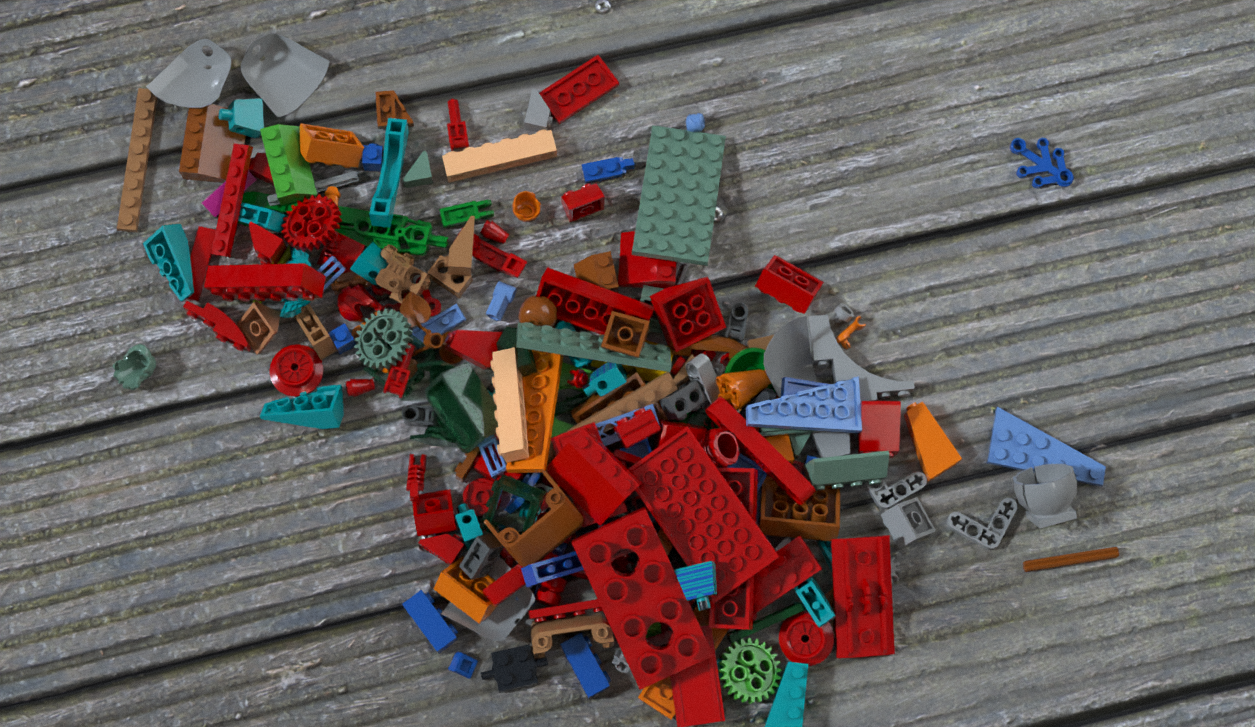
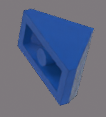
[620,438,652,458]

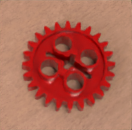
[281,194,342,252]

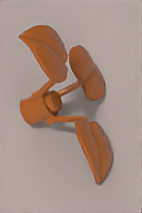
[387,292,463,379]

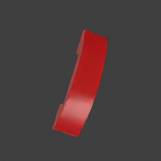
[454,228,527,278]

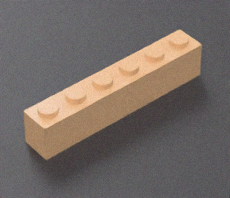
[442,130,557,183]
[491,347,529,463]

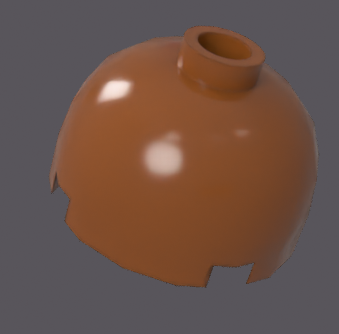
[518,296,557,327]

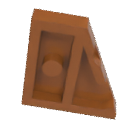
[375,90,414,129]

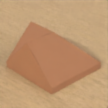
[236,302,281,355]

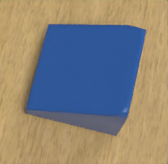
[449,652,478,679]

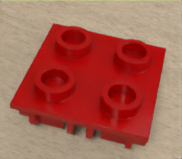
[317,231,366,274]

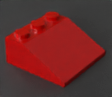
[618,231,676,289]
[649,277,726,352]

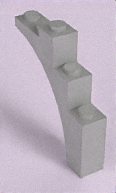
[807,315,915,403]

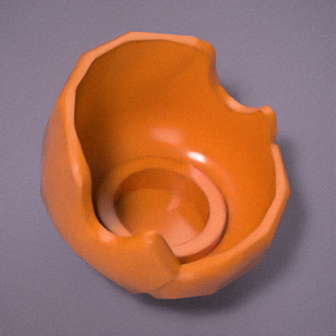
[512,191,541,222]

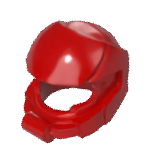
[337,283,384,322]
[699,428,740,468]

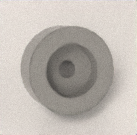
[834,303,854,323]

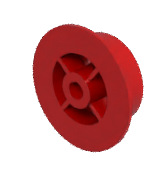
[269,344,324,397]
[779,610,834,666]

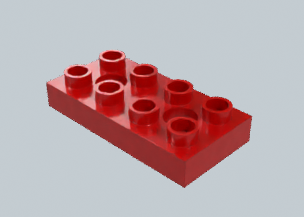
[572,507,713,690]

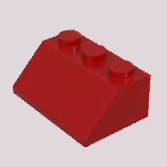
[755,255,824,314]

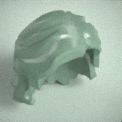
[112,344,156,390]

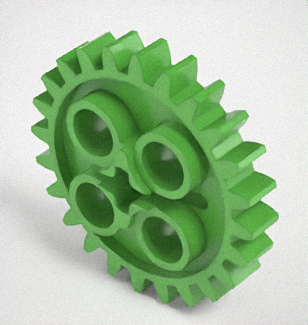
[718,638,782,704]

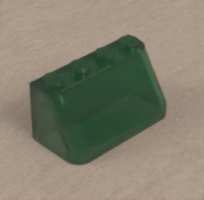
[425,362,498,453]

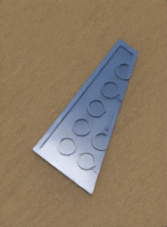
[746,376,862,433]
[987,407,1106,487]

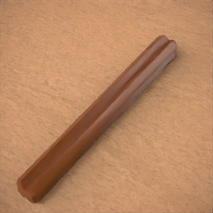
[1023,547,1119,572]

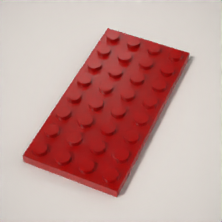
[628,426,780,604]

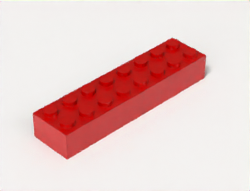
[709,468,758,630]

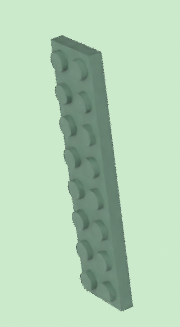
[516,322,672,372]

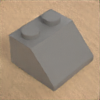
[881,497,936,549]

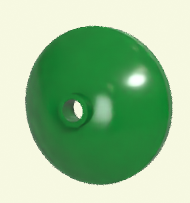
[725,347,776,392]

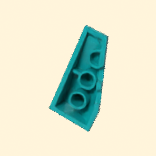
[143,224,194,302]
[260,385,344,429]

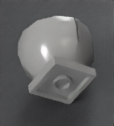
[1013,464,1077,529]

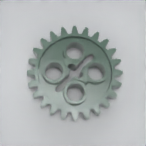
[354,309,413,371]

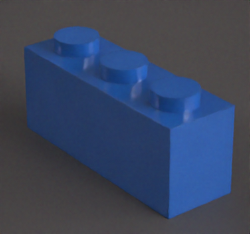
[521,551,584,587]
[402,590,458,654]
[560,633,611,699]

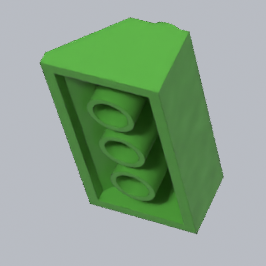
[260,124,318,206]

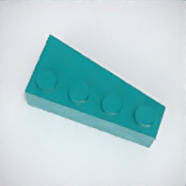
[764,662,808,727]

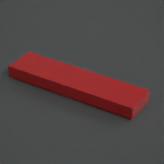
[186,226,216,303]
[482,552,555,607]

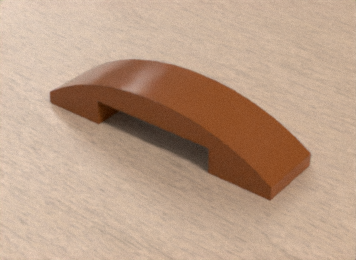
[672,335,748,359]

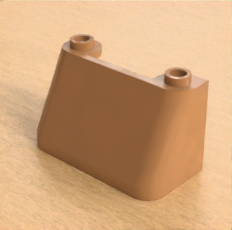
[531,610,614,659]

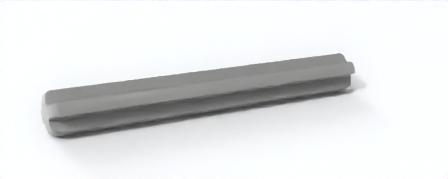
[267,171,359,206]

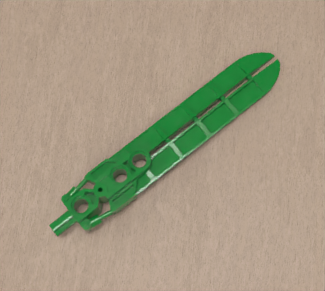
[238,192,449,256]

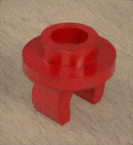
[567,369,588,389]

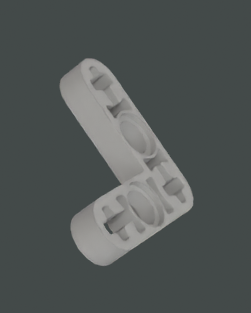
[863,472,927,509]
[946,498,1017,550]

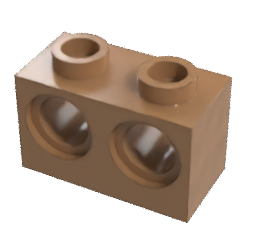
[427,255,473,299]
[390,264,431,303]

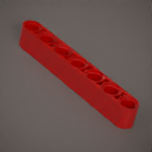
[705,397,816,505]

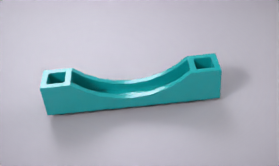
[369,118,409,228]

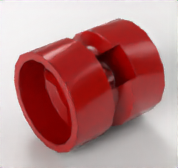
[535,578,567,607]

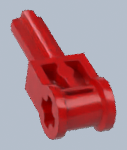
[447,99,469,151]
[383,343,415,399]

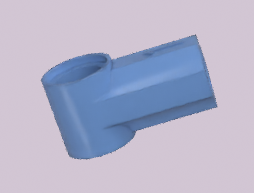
[486,281,517,321]

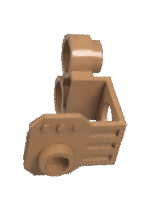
[375,244,414,293]

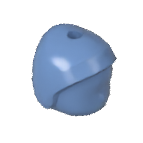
[686,113,705,132]

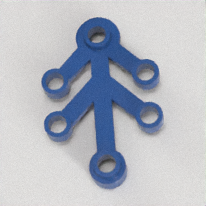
[1010,138,1074,189]

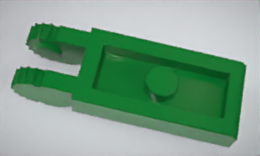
[439,199,495,229]

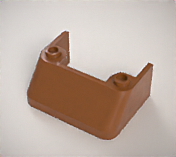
[483,471,584,567]

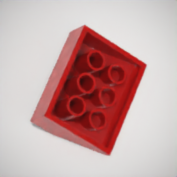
[546,428,642,526]

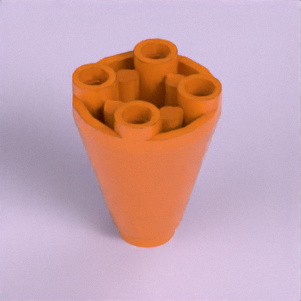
[716,369,771,410]

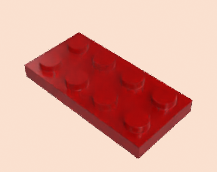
[539,55,619,124]
[753,536,822,613]

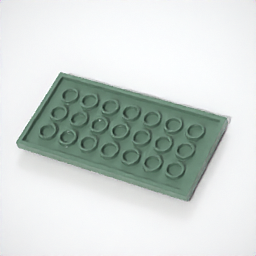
[632,125,726,266]

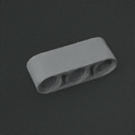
[685,354,720,410]

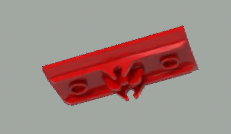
[831,535,895,658]

